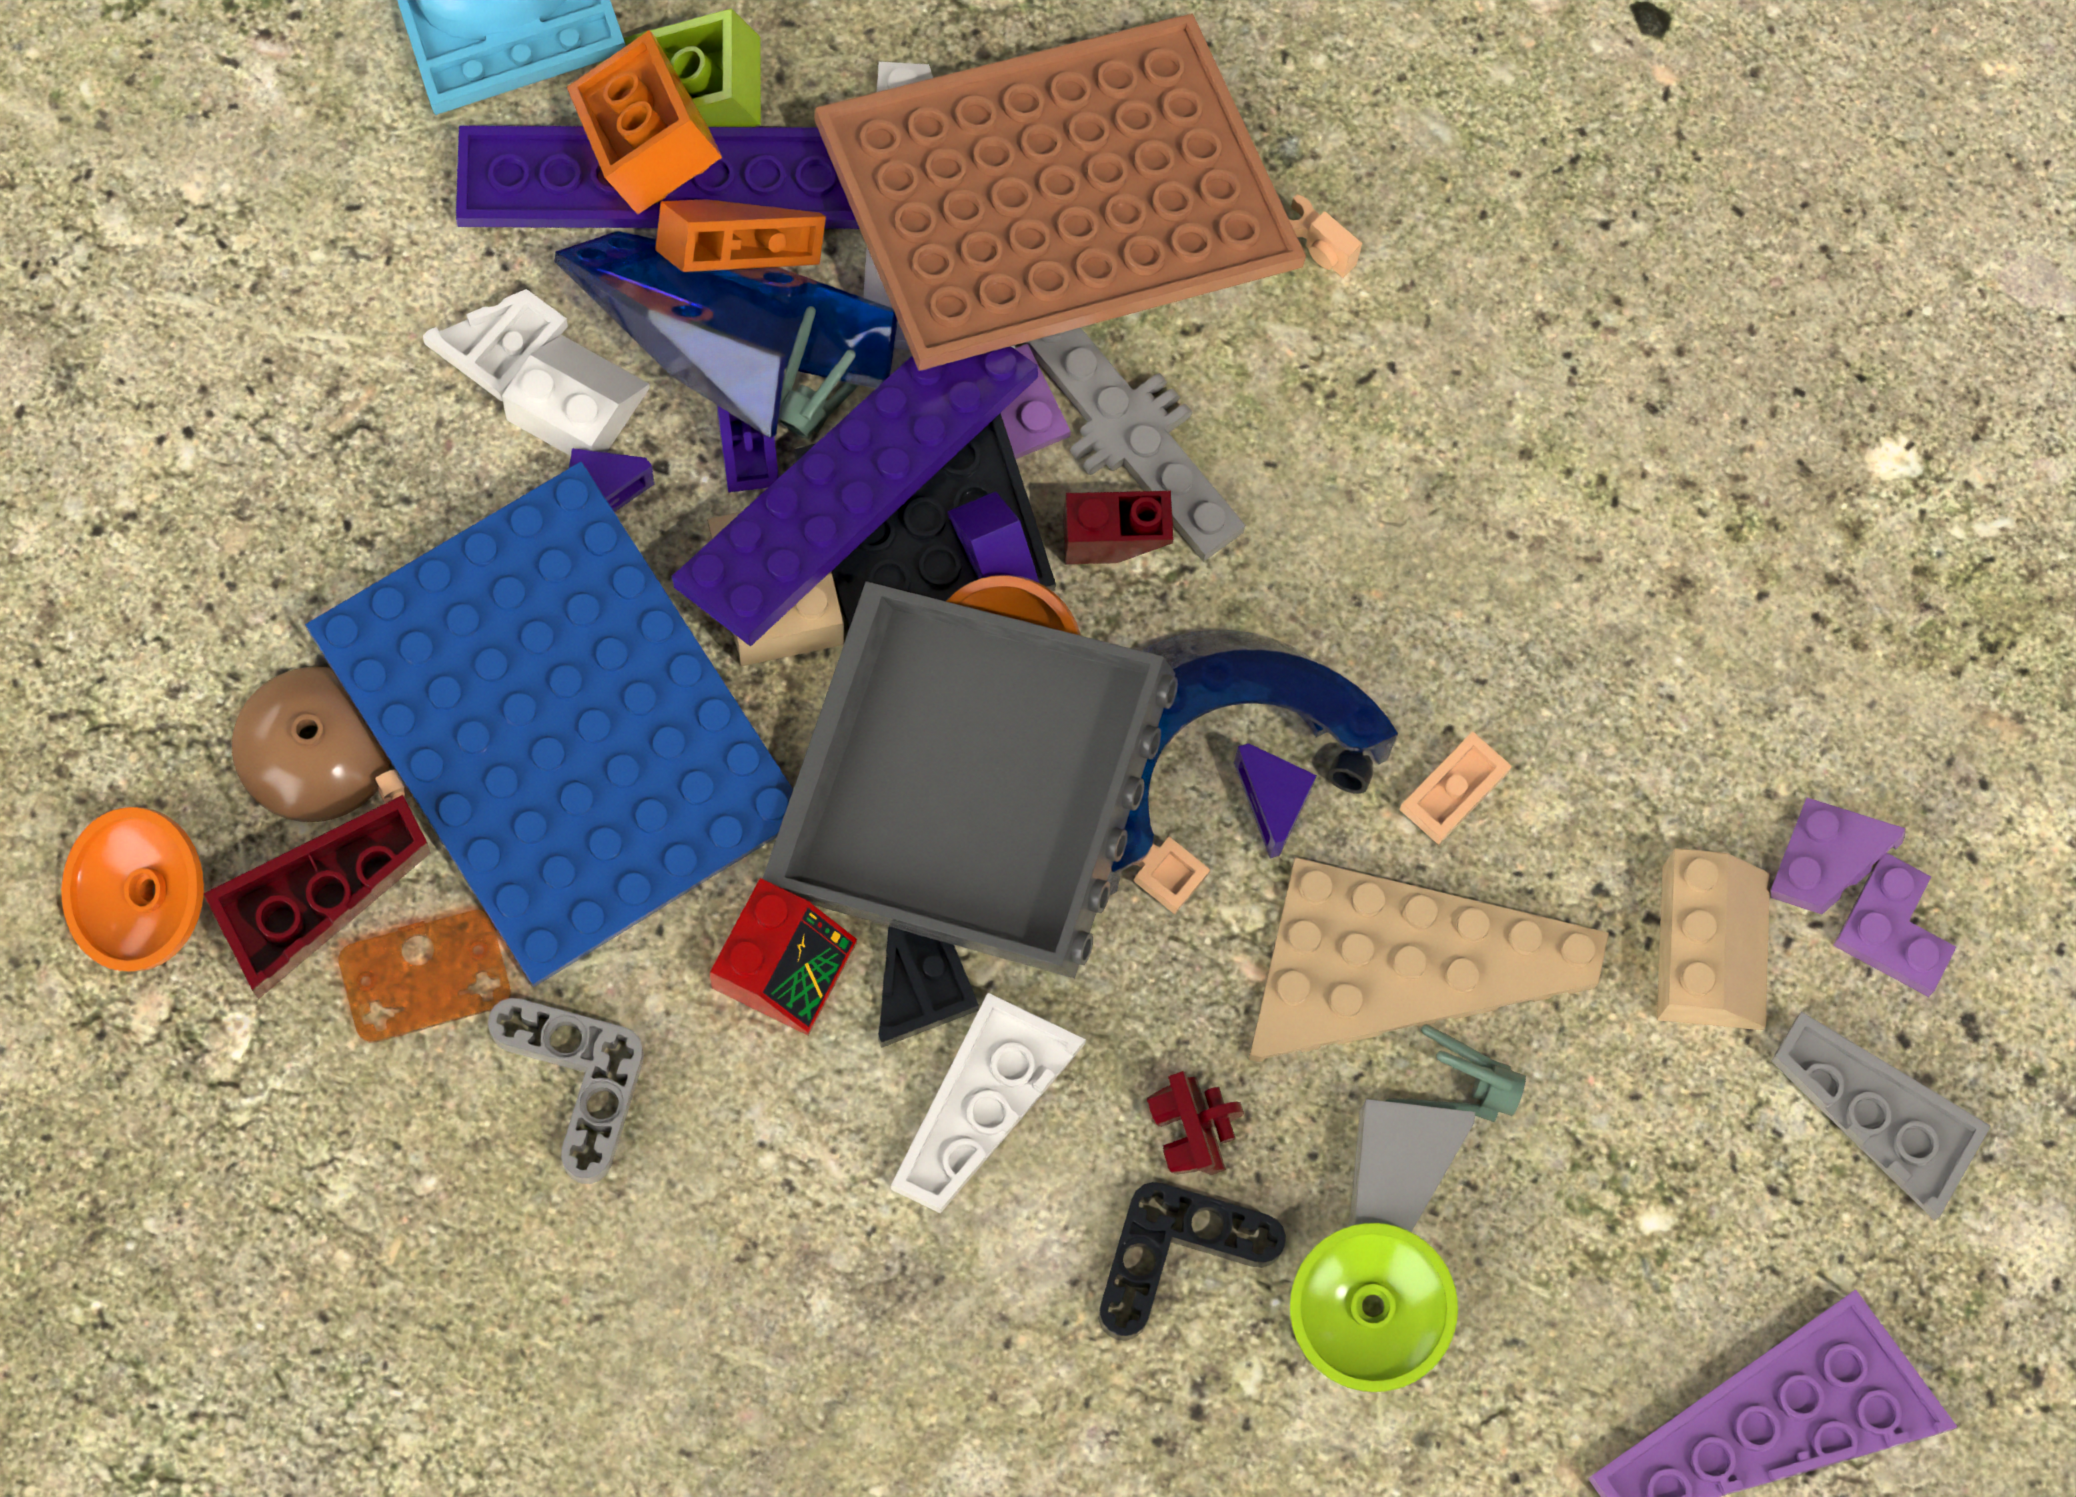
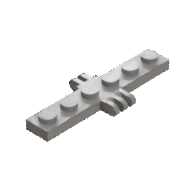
[1022,327,1246,562]

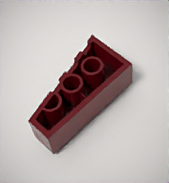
[203,795,431,999]

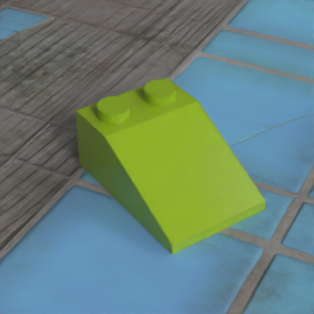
[598,8,761,127]

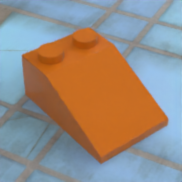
[567,30,722,215]

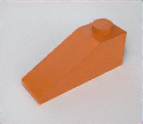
[655,199,826,272]

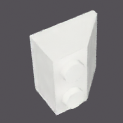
[502,335,650,456]

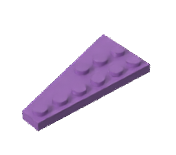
[1588,1290,1957,1497]

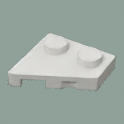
[423,289,568,401]

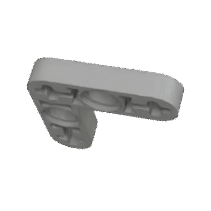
[488,998,644,1184]

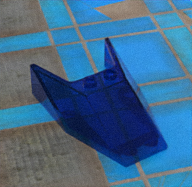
[554,231,898,438]

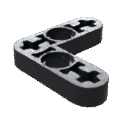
[1098,1182,1286,1341]

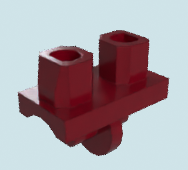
[1147,1071,1244,1175]

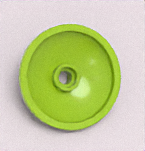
[1290,1223,1458,1392]

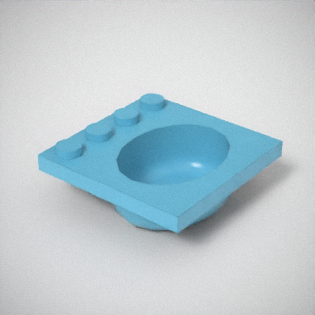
[397,0,626,115]

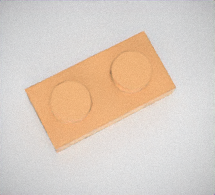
[1399,731,1512,845]

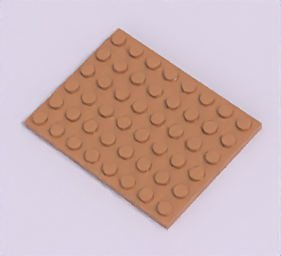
[814,13,1306,371]

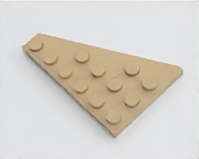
[1248,857,1609,1062]

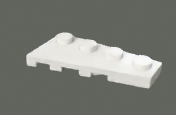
[891,993,1086,1213]

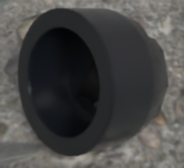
[1327,748,1374,794]

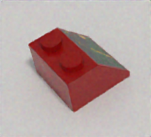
[710,878,857,1036]

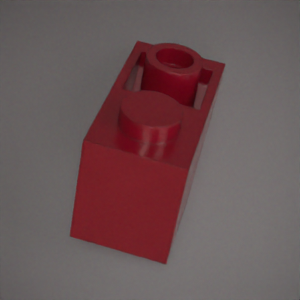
[1063,490,1174,565]

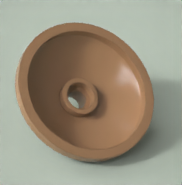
[232,667,391,822]

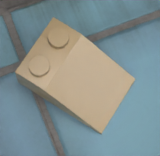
[707,512,844,666]

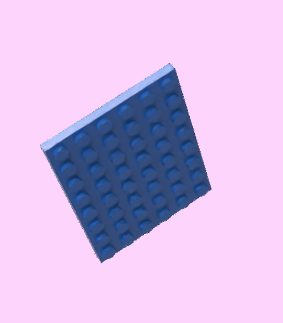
[305,462,793,988]

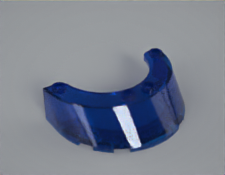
[1107,630,1398,896]

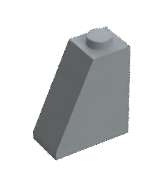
[1349,1099,1475,1232]

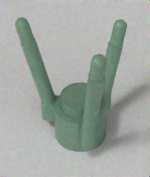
[772,306,873,439]
[1386,1024,1526,1122]

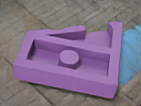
[1770,798,1905,914]

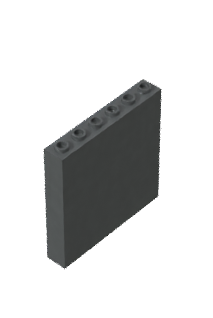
[762,582,1178,979]

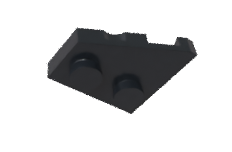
[878,927,979,1048]

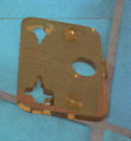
[338,910,511,1043]

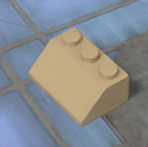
[1657,848,1770,1030]

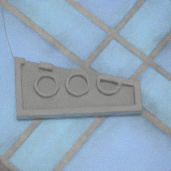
[1771,1012,1991,1221]

